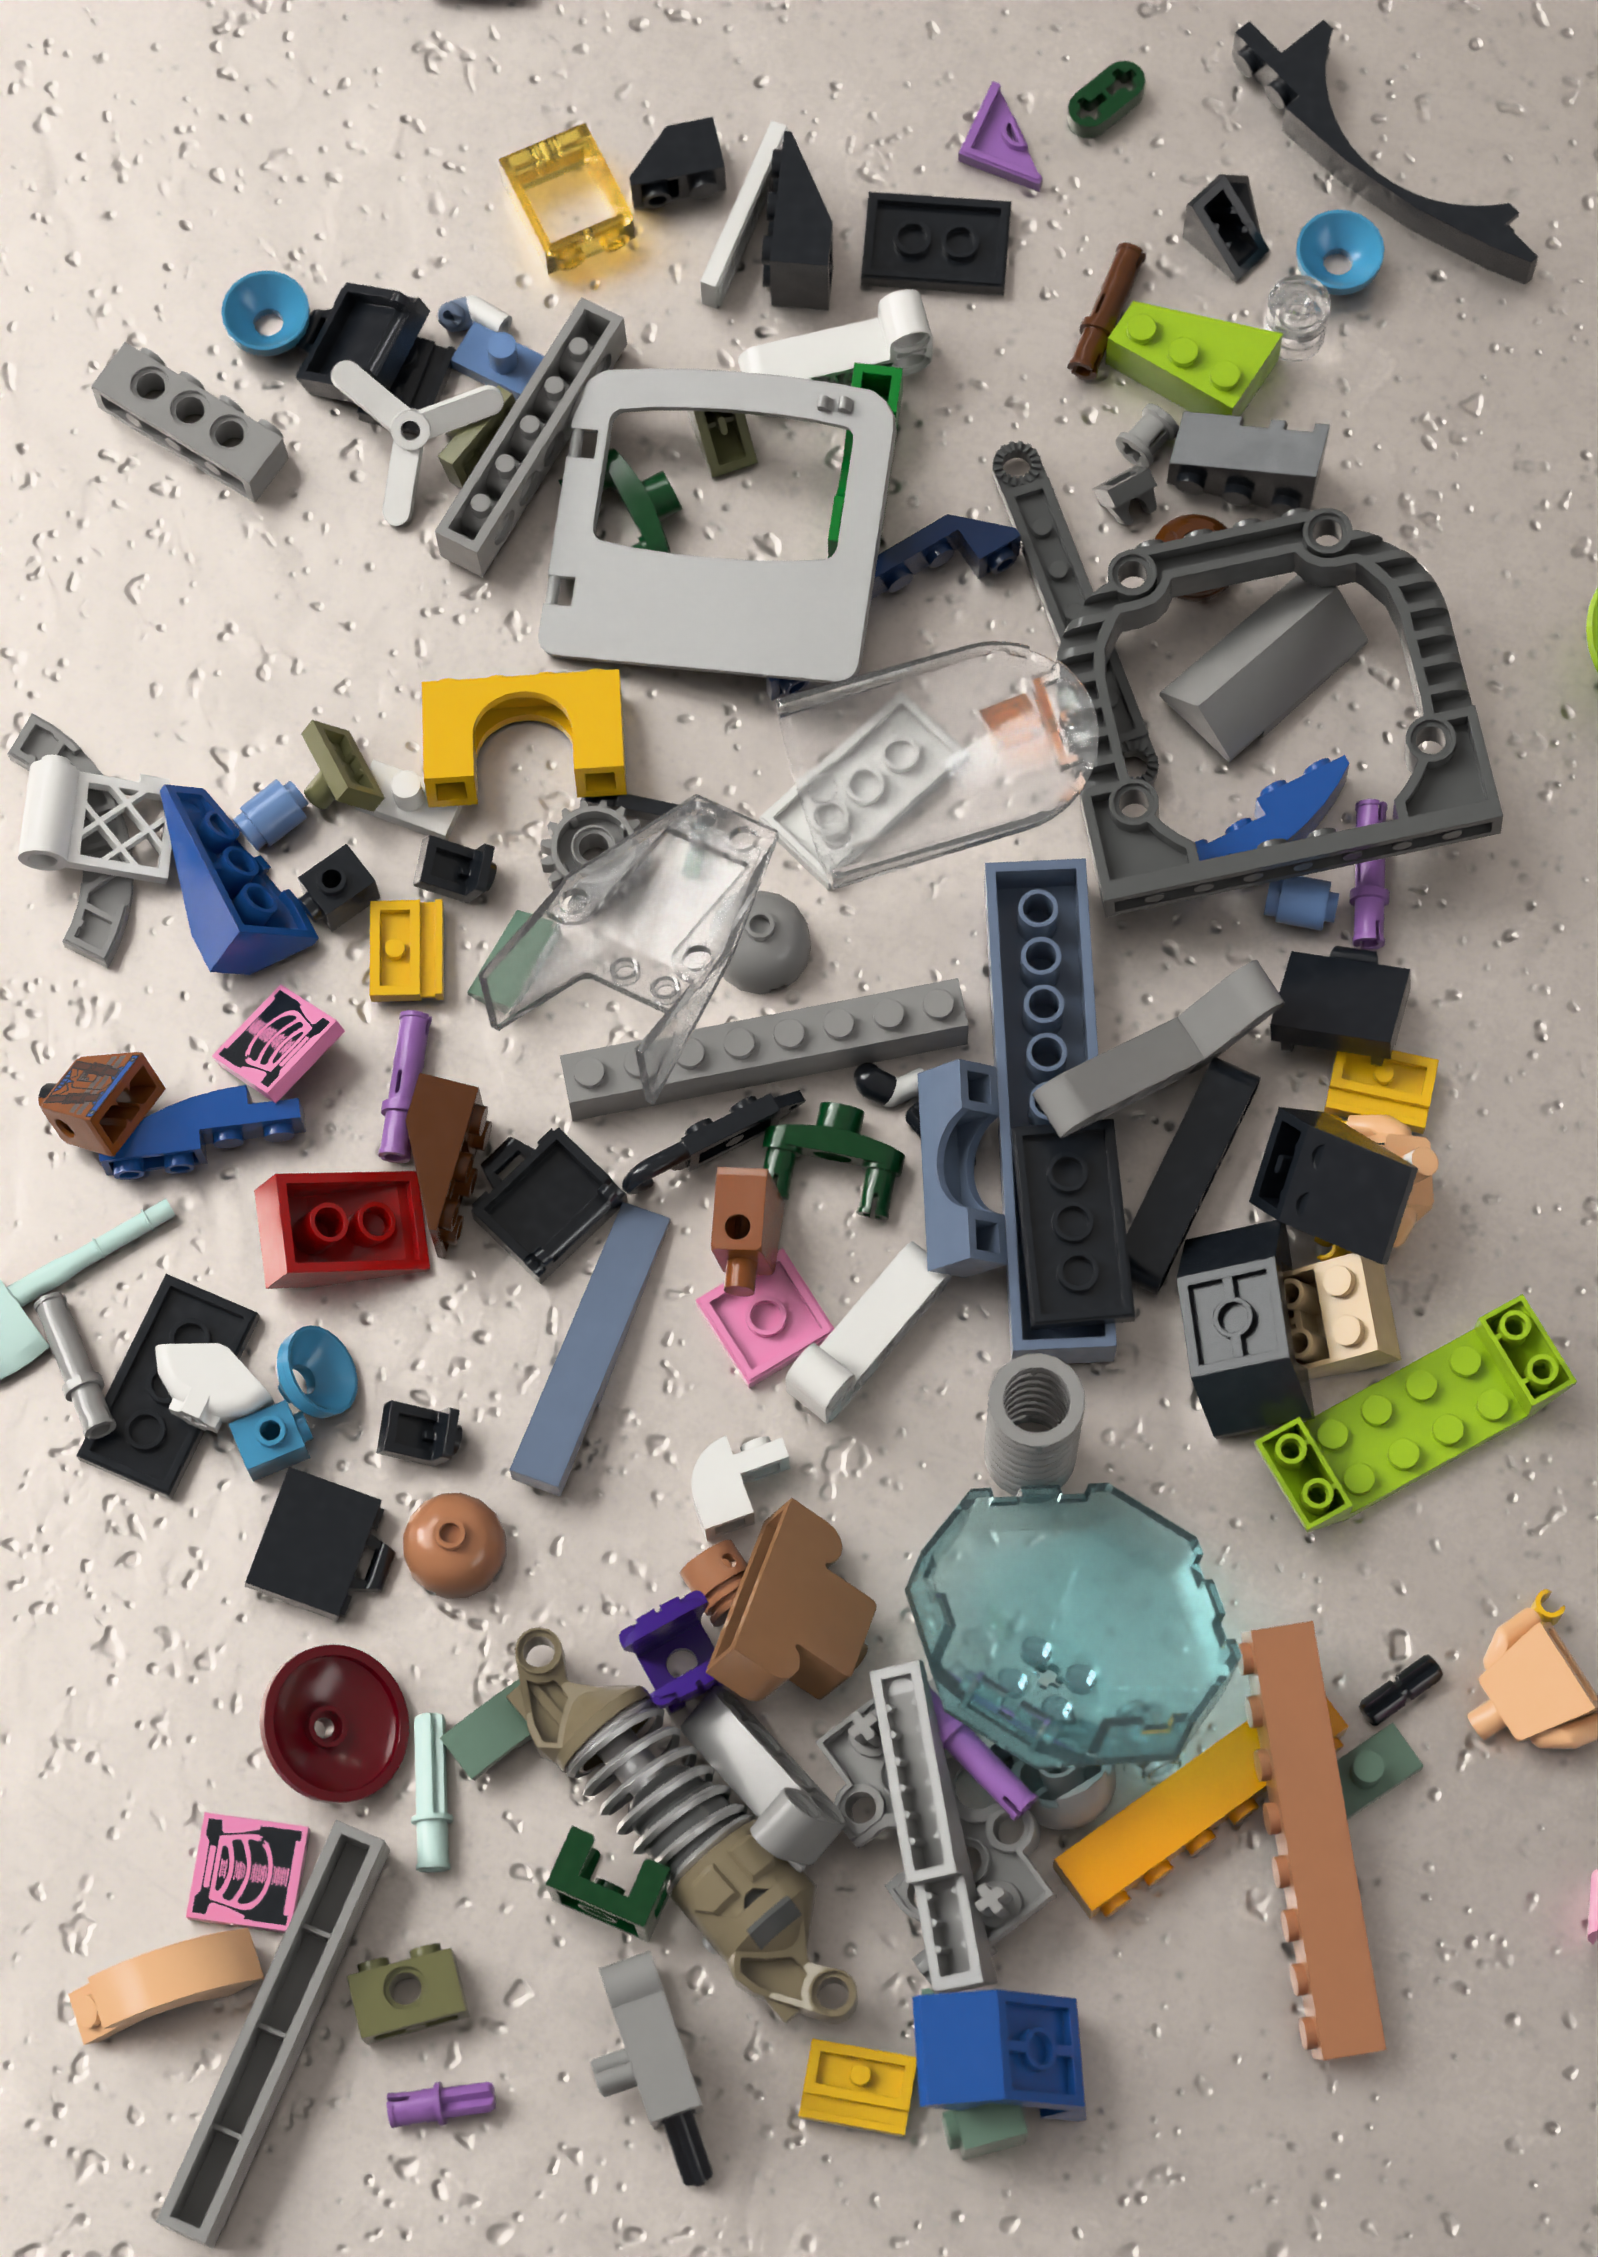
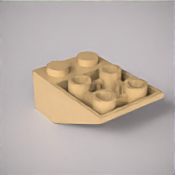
[1282,1253,1402,1379]

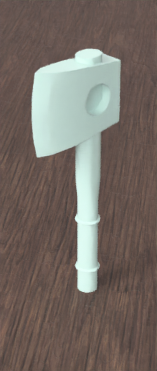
[0,1198,176,1380]

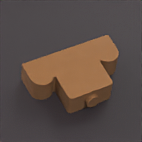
[705,1498,877,1701]

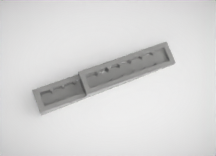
[869,1660,998,1993]

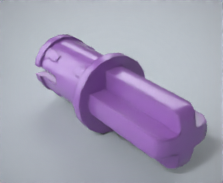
[387,2082,496,2128]

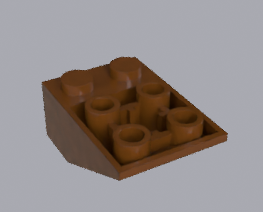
[405,1073,492,1259]

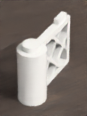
[18,755,172,884]

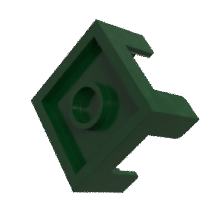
[545,1826,671,1943]

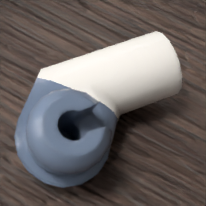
[437,295,512,333]

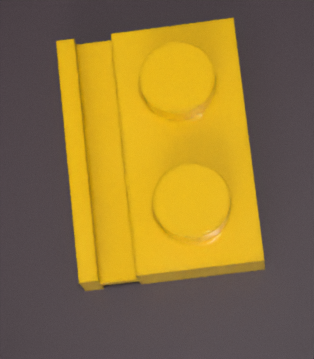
[370,899,444,1002]
[1324,1050,1439,1134]
[798,2038,917,2137]

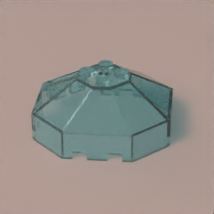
[905,1483,1242,1769]

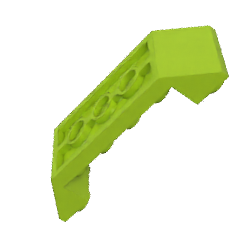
[1254,1294,1577,1533]

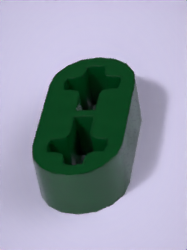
[1067,61,1146,139]

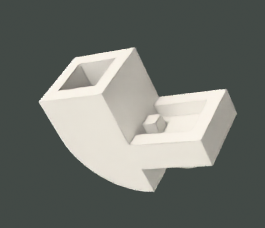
[691,1436,790,1541]

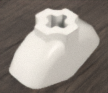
[155,1343,274,1433]

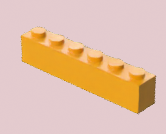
[1052,1697,1348,1919]

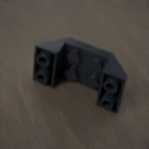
[1177,1220,1315,1439]

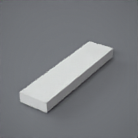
[700,120,788,309]

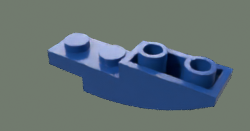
[1195,755,1349,861]
[99,1085,306,1180]

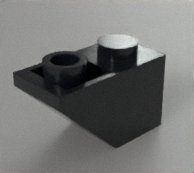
[629,117,726,208]

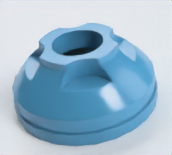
[1296,210,1384,295]
[221,271,310,356]
[276,1325,358,1419]

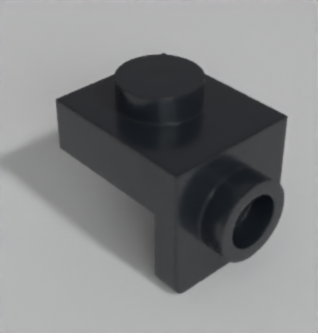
[413,835,497,903]
[376,1400,462,1467]

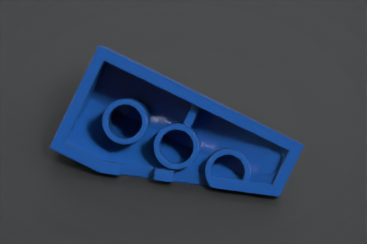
[160,784,319,975]

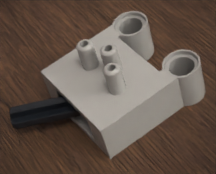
[591,1951,713,2187]

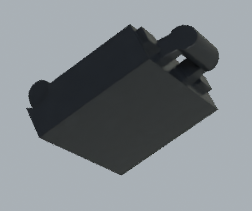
[295,282,430,403]
[1270,946,1411,1066]
[471,1127,628,1284]
[245,1467,396,1621]

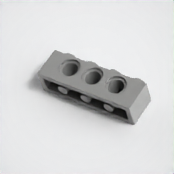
[91,342,288,503]

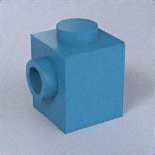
[228,1400,314,1482]

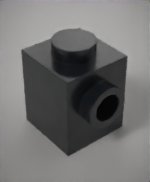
[298,843,380,932]

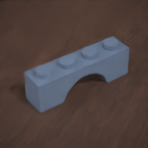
[917,1059,1008,1278]

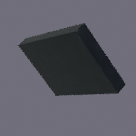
[861,192,1011,295]

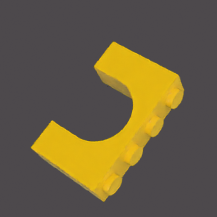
[422,669,627,808]

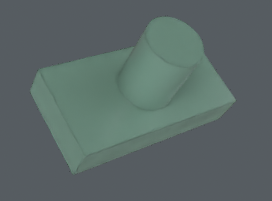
[1337,1723,1424,1820]

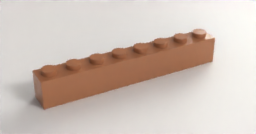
[1236,1621,1386,2061]

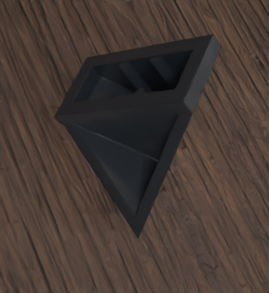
[1183,174,1270,281]

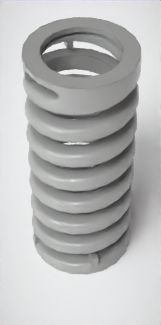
[984,1353,1085,1499]

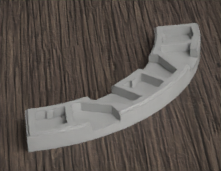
[8,713,134,968]

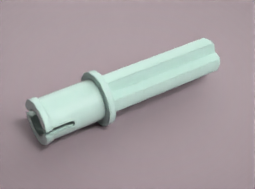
[411,1712,453,1873]

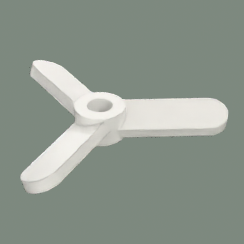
[331,360,504,526]

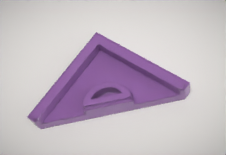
[958,81,1042,192]

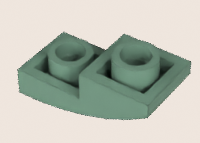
[440,1679,532,1780]

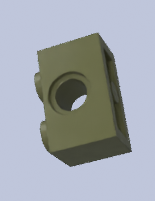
[347,1943,470,2045]

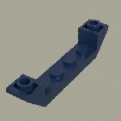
[766,514,1021,701]

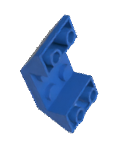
[912,1989,1087,2122]

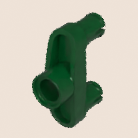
[558,448,683,553]
[762,1102,905,1220]

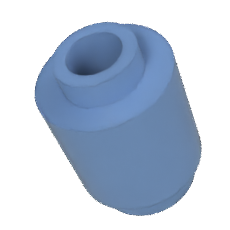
[232,779,309,851]
[1264,876,1340,931]

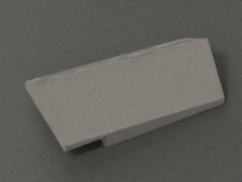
[1160,575,1368,762]

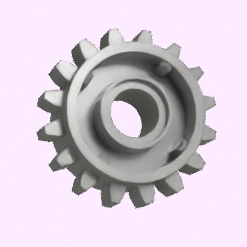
[540,800,649,909]

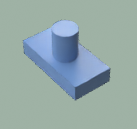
[451,321,544,401]

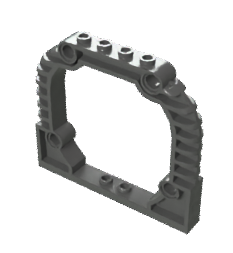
[1055,508,1503,917]

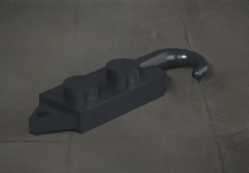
[622,1090,806,1194]

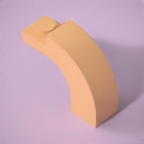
[68,1928,264,2045]

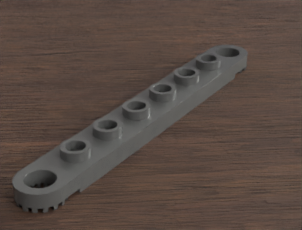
[992,441,1159,785]

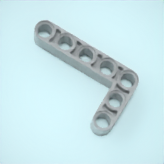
[1032,960,1285,1138]

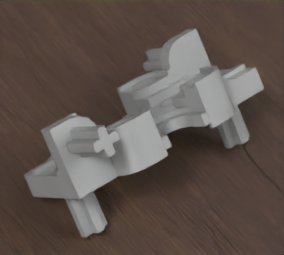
[815,1664,1057,1984]

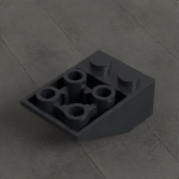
[761,131,833,310]
[1249,1107,1418,1265]

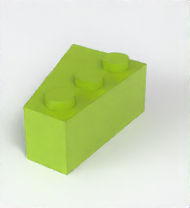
[1105,301,1283,416]

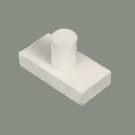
[355,760,463,841]

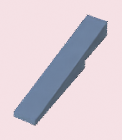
[509,1202,671,1497]

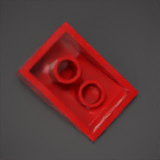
[254,1171,430,1289]

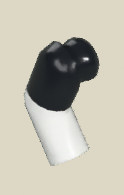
[854,1062,924,1107]

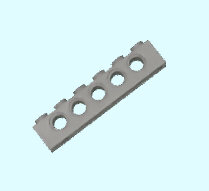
[435,297,627,577]

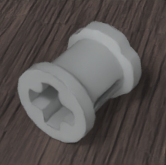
[1115,404,1179,468]

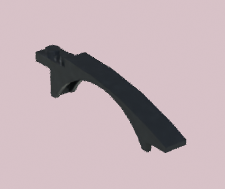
[1232,19,1538,285]

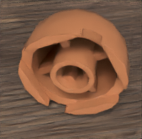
[403,1493,507,1599]

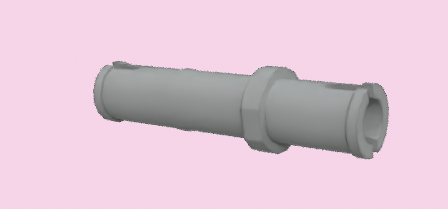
[34,1292,116,1439]

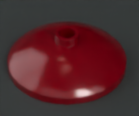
[260,1644,409,1804]

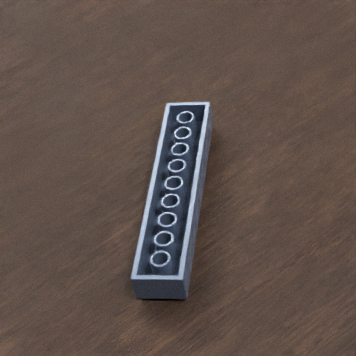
[984,858,1117,1364]

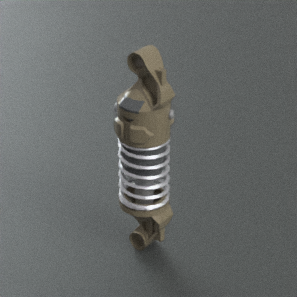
[506,1627,858,2025]

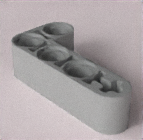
[680,1686,847,1865]

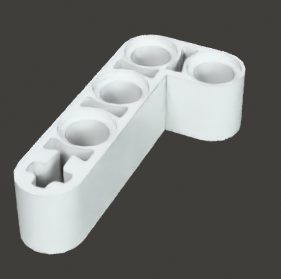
[738,289,933,386]
[785,1241,953,1424]

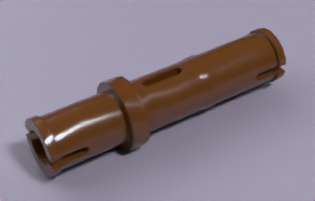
[1067,242,1146,380]

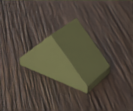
[687,411,758,478]

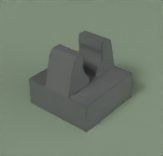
[1093,466,1157,525]

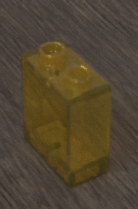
[498,122,635,275]

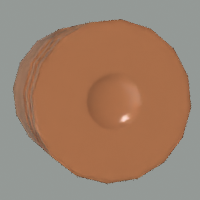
[680,1539,747,1627]

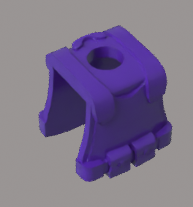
[619,1590,724,1715]

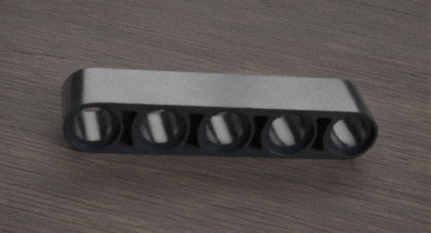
[1127,1057,1261,1295]

